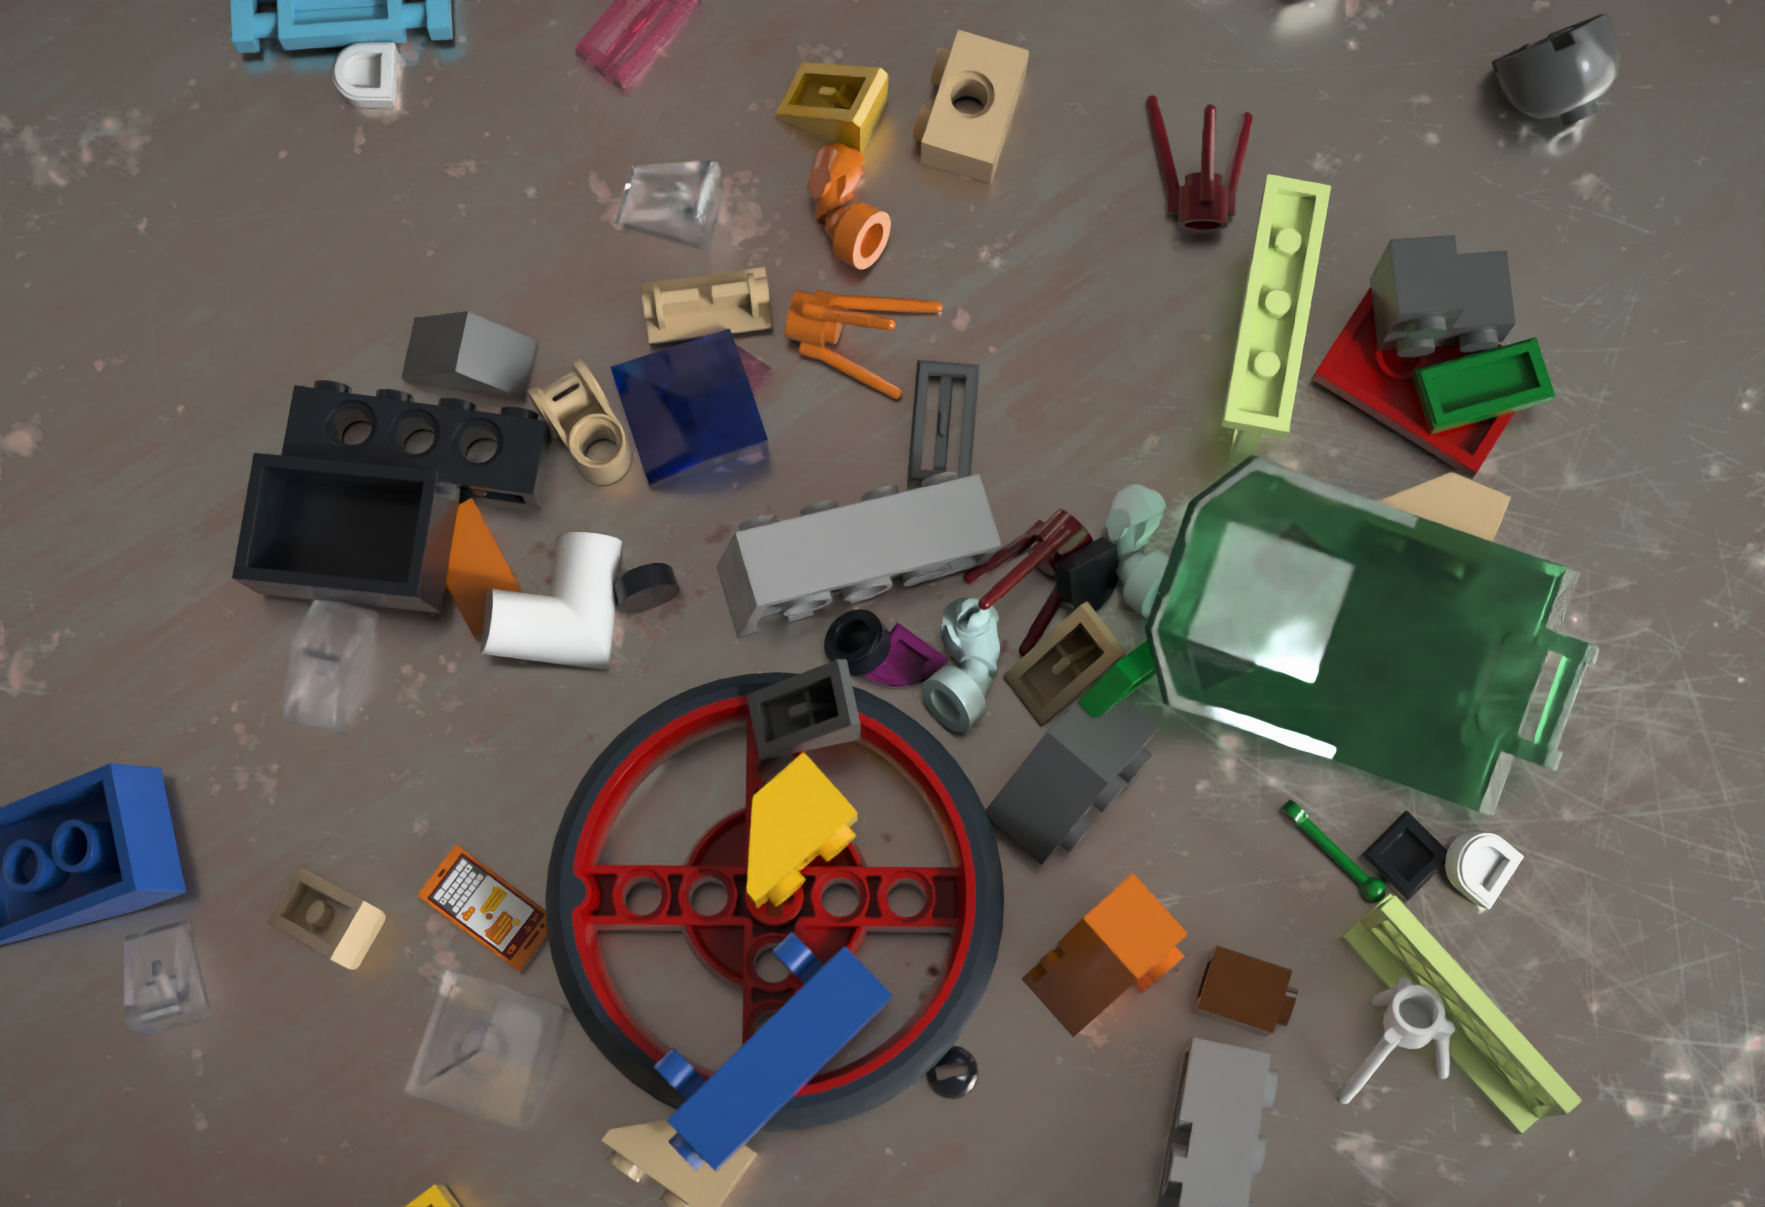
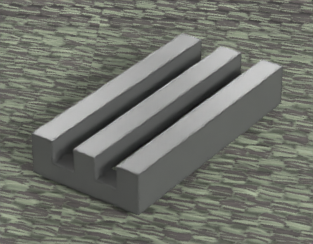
[907,360,980,487]

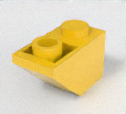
[746,752,858,909]

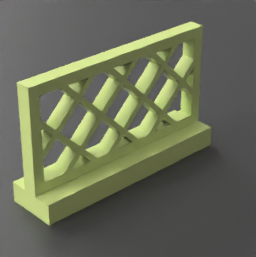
[1221,174,1331,465]
[1339,893,1582,1134]

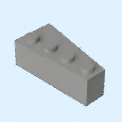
[716,471,1002,638]
[1155,1037,1278,1207]

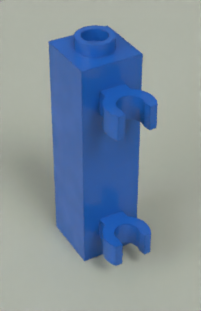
[654,932,892,1172]

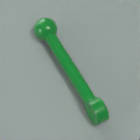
[1280,799,1386,902]

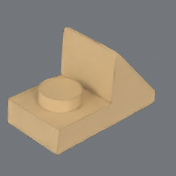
[268,867,386,970]

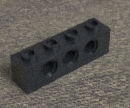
[281,380,552,509]

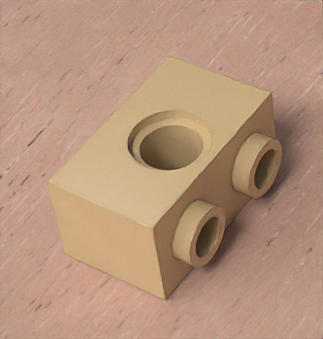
[912,29,1029,184]

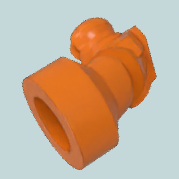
[807,142,891,269]

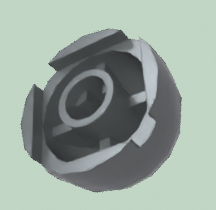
[1491,13,1621,126]

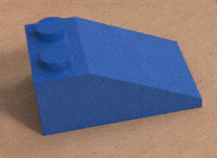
[0,763,186,945]

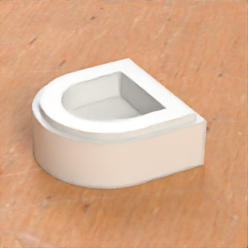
[332,42,398,108]
[1445,830,1524,910]

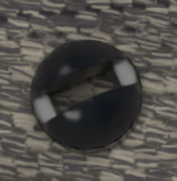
[926,1046,978,1099]

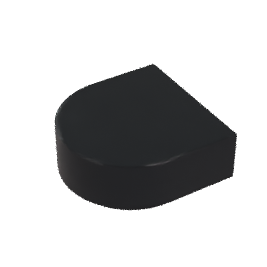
[1055,537,1118,611]

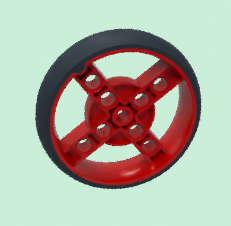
[545,672,1004,1132]

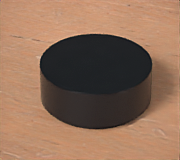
[613,563,680,613]
[824,609,891,676]

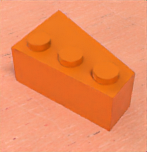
[1022,873,1188,1037]

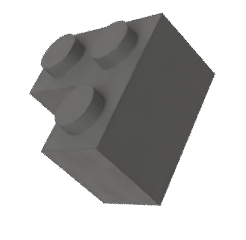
[1370,235,1516,357]
[986,678,1160,864]

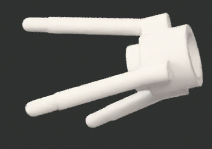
[1338,977,1455,1104]

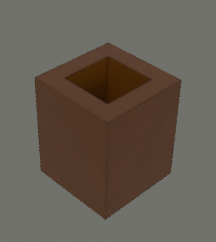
[1191,945,1298,1037]

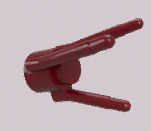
[1146,95,1253,231]
[963,509,1093,657]

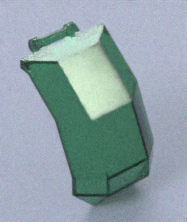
[1144,455,1601,816]

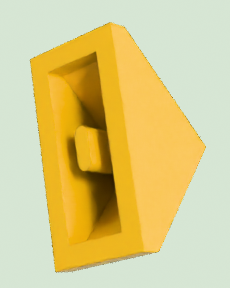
[775,62,888,154]

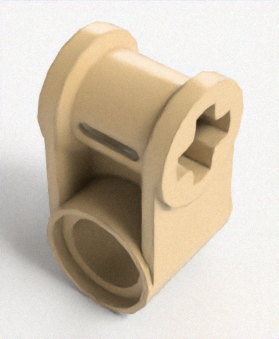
[526,358,632,485]

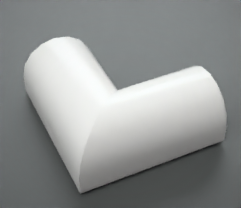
[480,532,622,670]

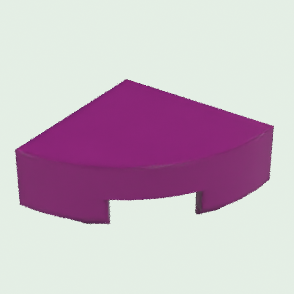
[860,622,949,688]

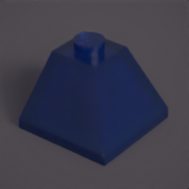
[610,328,769,487]

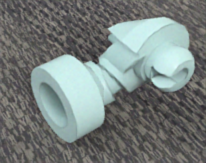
[1104,484,1184,618]
[922,597,1000,733]

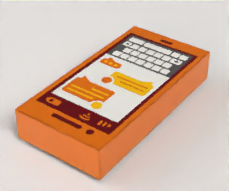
[416,844,548,974]

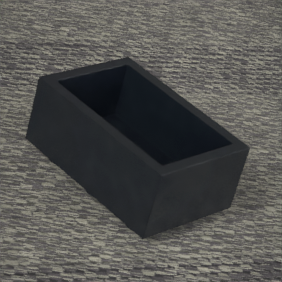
[232,453,461,613]

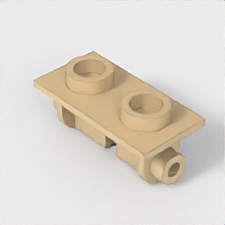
[641,267,773,345]

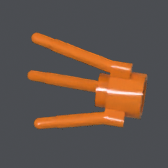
[785,289,943,400]

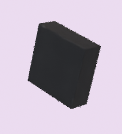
[1358,810,1448,903]

